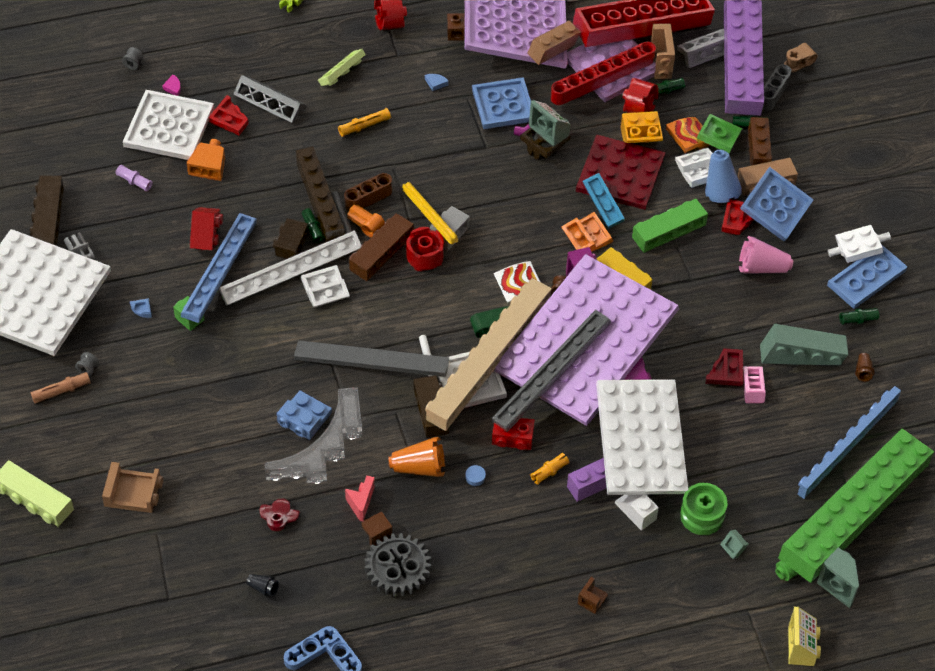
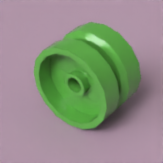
[680,483,728,535]

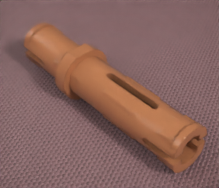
[31,372,91,404]

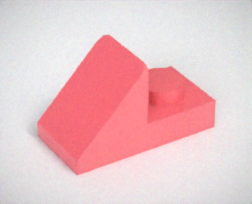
[345,476,375,521]

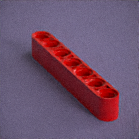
[551,42,656,105]

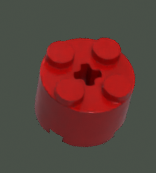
[374,0,407,30]
[623,78,659,113]
[406,227,444,271]

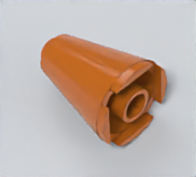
[389,437,445,477]

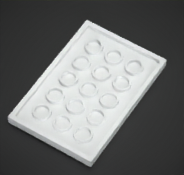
[596,380,688,495]

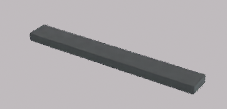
[492,309,611,432]
[294,340,449,377]

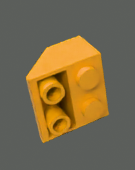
[621,111,663,143]

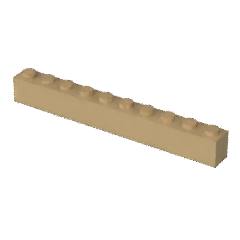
[425,278,551,431]

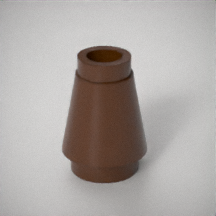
[855,353,875,382]

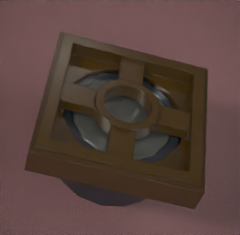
[520,127,571,160]

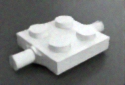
[828,225,891,263]

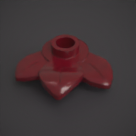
[260,498,300,531]

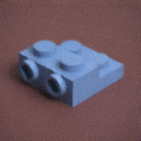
[277,391,332,440]

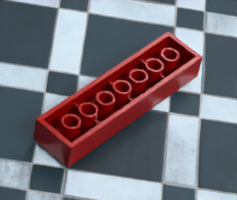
[573,0,715,47]

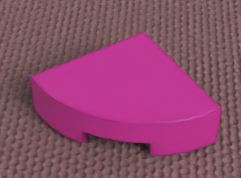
[163,75,181,96]

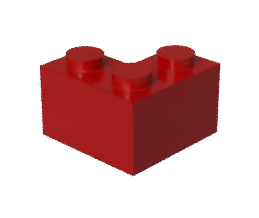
[190,207,223,250]

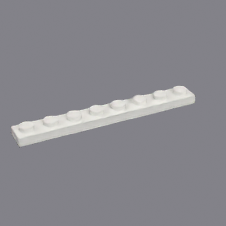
[219,231,362,306]

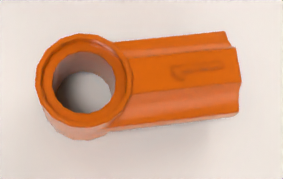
[347,205,385,237]

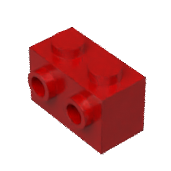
[492,418,535,450]

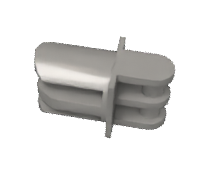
[64,232,95,260]

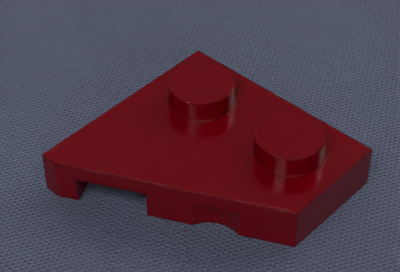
[705,349,743,386]

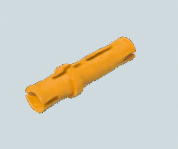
[338,108,391,137]

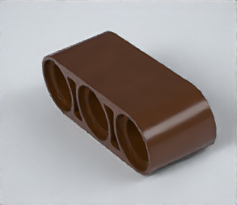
[344,173,392,211]

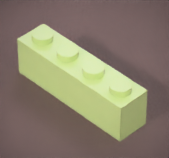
[0,460,74,527]

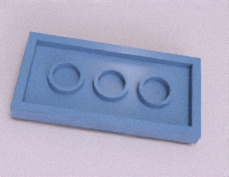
[827,244,907,309]

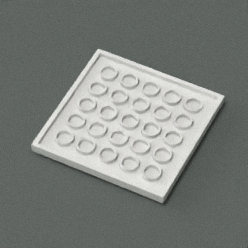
[0,229,111,356]

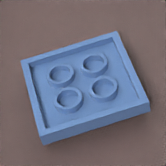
[472,77,531,129]
[740,167,813,241]

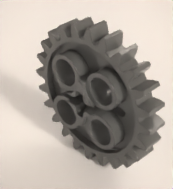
[365,533,431,596]

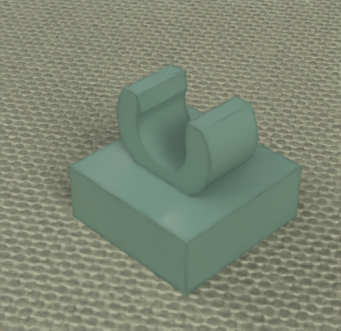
[720,529,749,559]

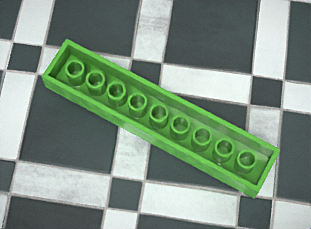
[778,429,934,583]

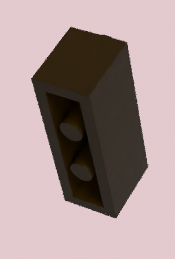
[413,375,452,438]

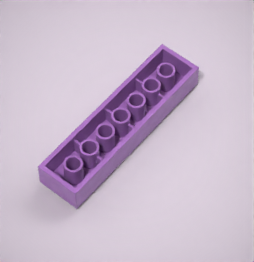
[724,0,764,116]

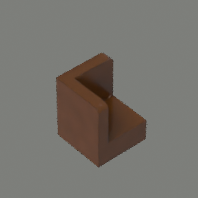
[361,511,393,546]
[578,577,608,614]

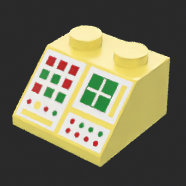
[788,607,821,666]

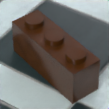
[748,117,772,166]

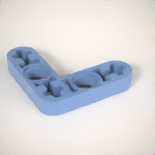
[284,626,362,671]

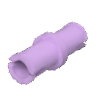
[116,165,152,191]

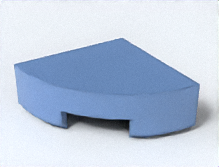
[425,74,448,91]
[130,298,152,318]

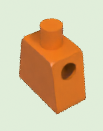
[187,139,225,181]

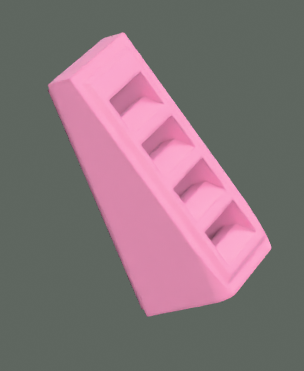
[743,367,766,403]

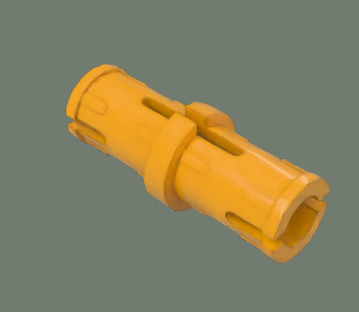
[530,453,569,485]

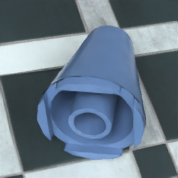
[705,150,742,203]

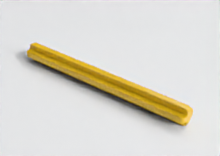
[402,182,458,245]

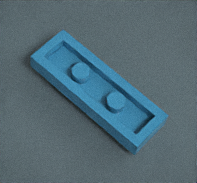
[583,173,625,229]

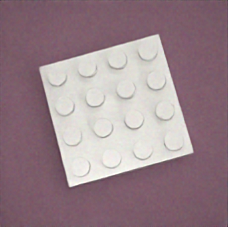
[123,90,214,160]

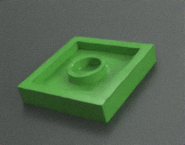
[697,114,742,153]

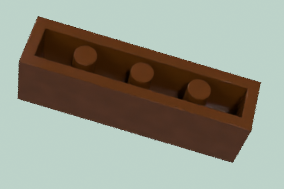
[349,213,414,281]

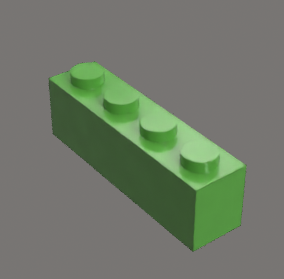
[632,199,708,253]

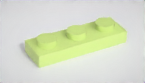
[318,49,366,86]

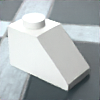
[615,494,659,530]

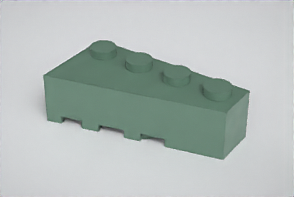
[760,324,848,365]

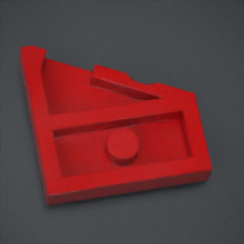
[208,95,249,135]
[721,199,754,235]

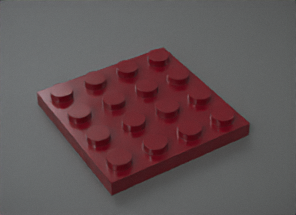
[576,134,665,210]

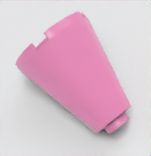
[739,236,793,273]

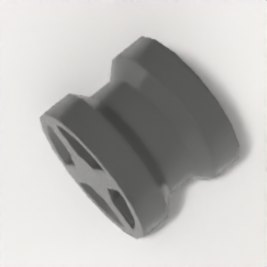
[122,47,144,70]
[75,352,100,376]

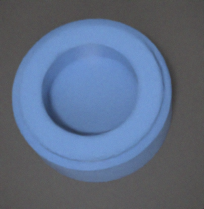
[465,465,486,486]

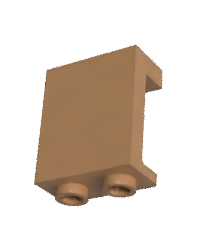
[651,24,675,79]
[102,462,163,513]

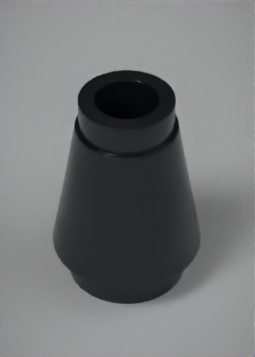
[247,574,279,597]

